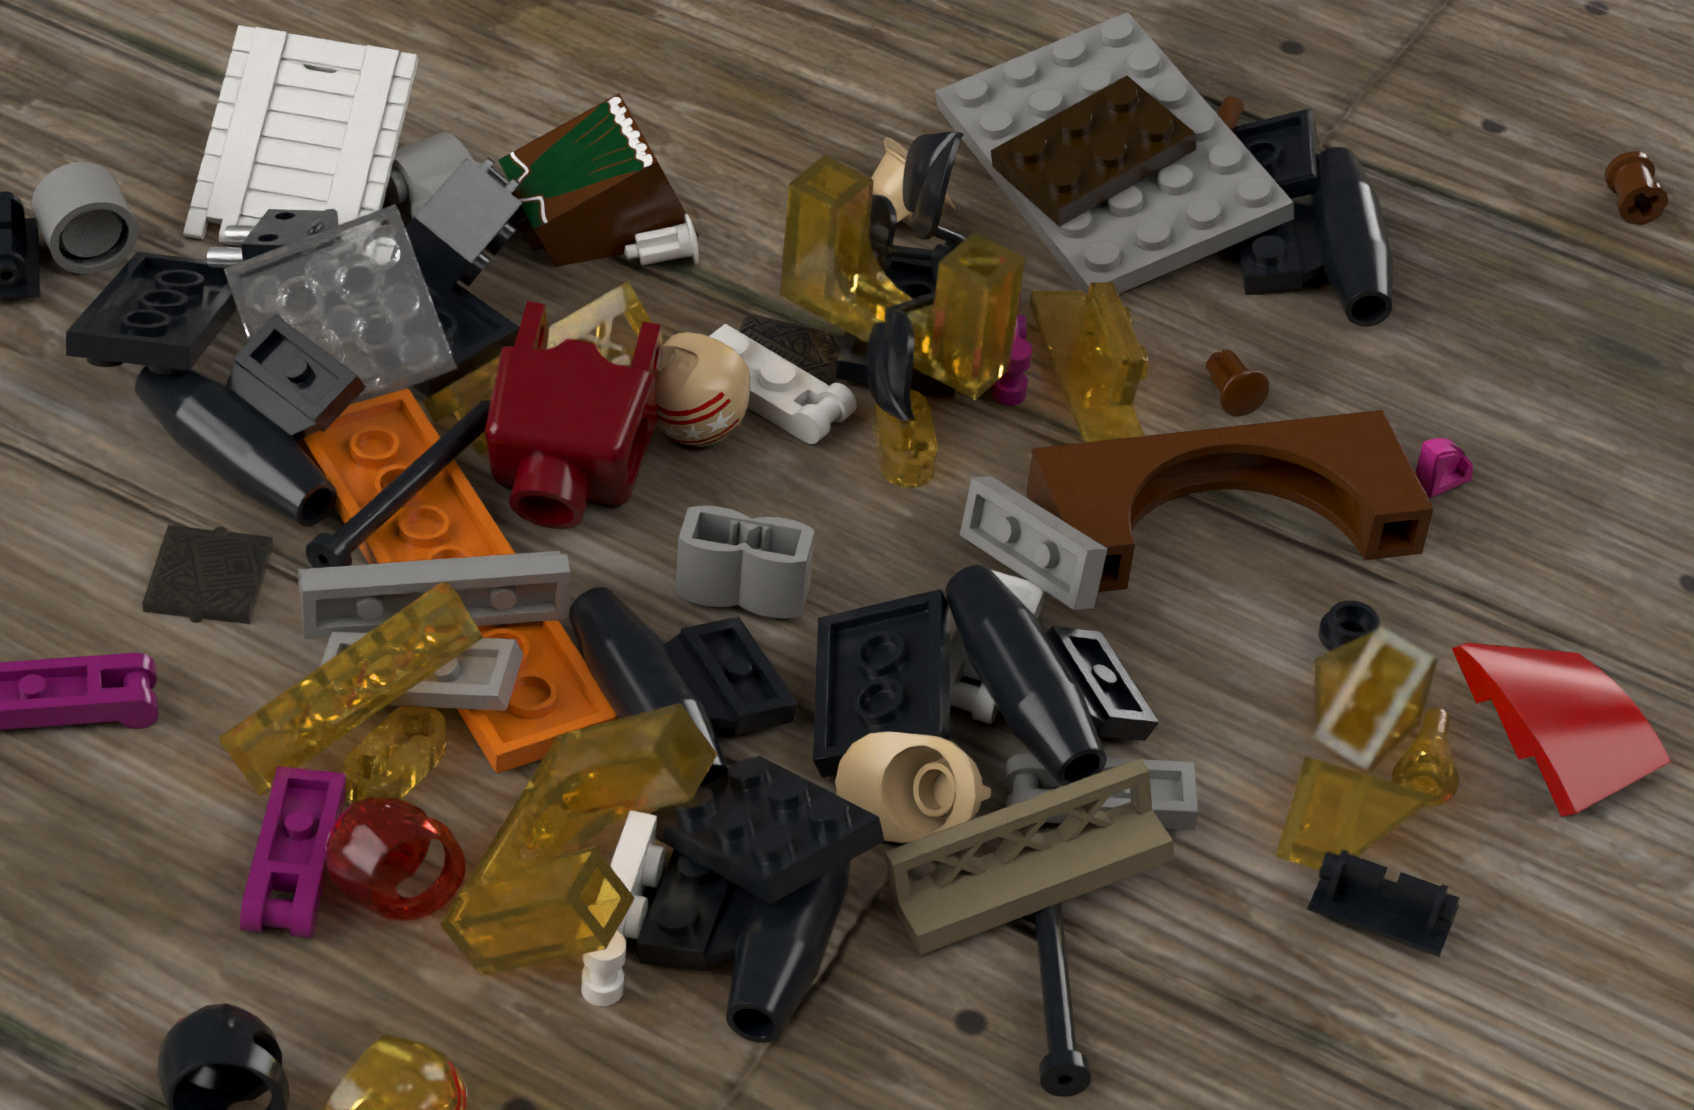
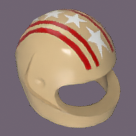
[655,332,751,447]

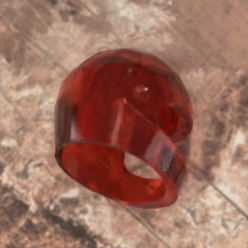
[325,796,466,921]

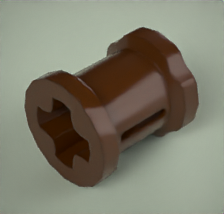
[1604,151,1669,225]

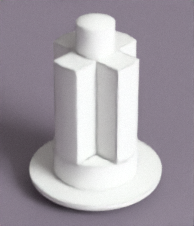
[624,214,699,266]

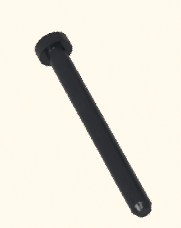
[306,400,491,568]
[1034,903,1091,1097]

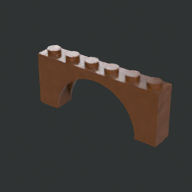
[1026,410,1434,592]

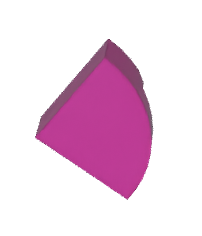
[1415,438,1473,498]

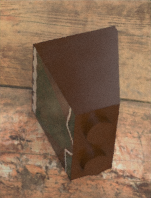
[498,93,699,267]

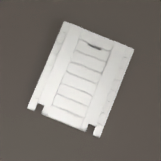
[183,25,419,266]

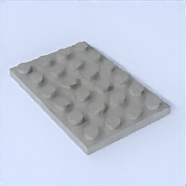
[935,12,1294,305]

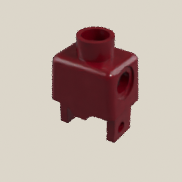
[485,301,663,529]

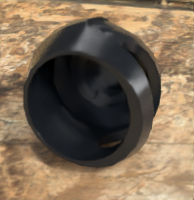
[158,1003,290,1110]

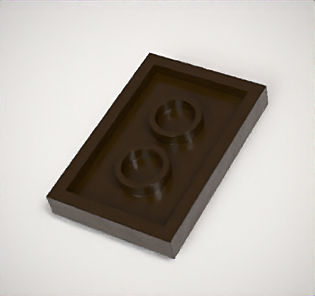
[991,76,1196,227]

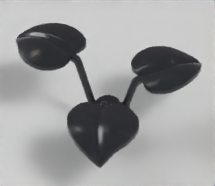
[855,131,1004,421]

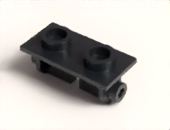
[0,191,40,301]
[1307,849,1460,957]

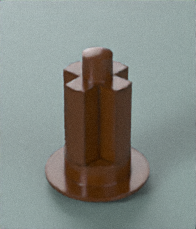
[1205,349,1269,416]

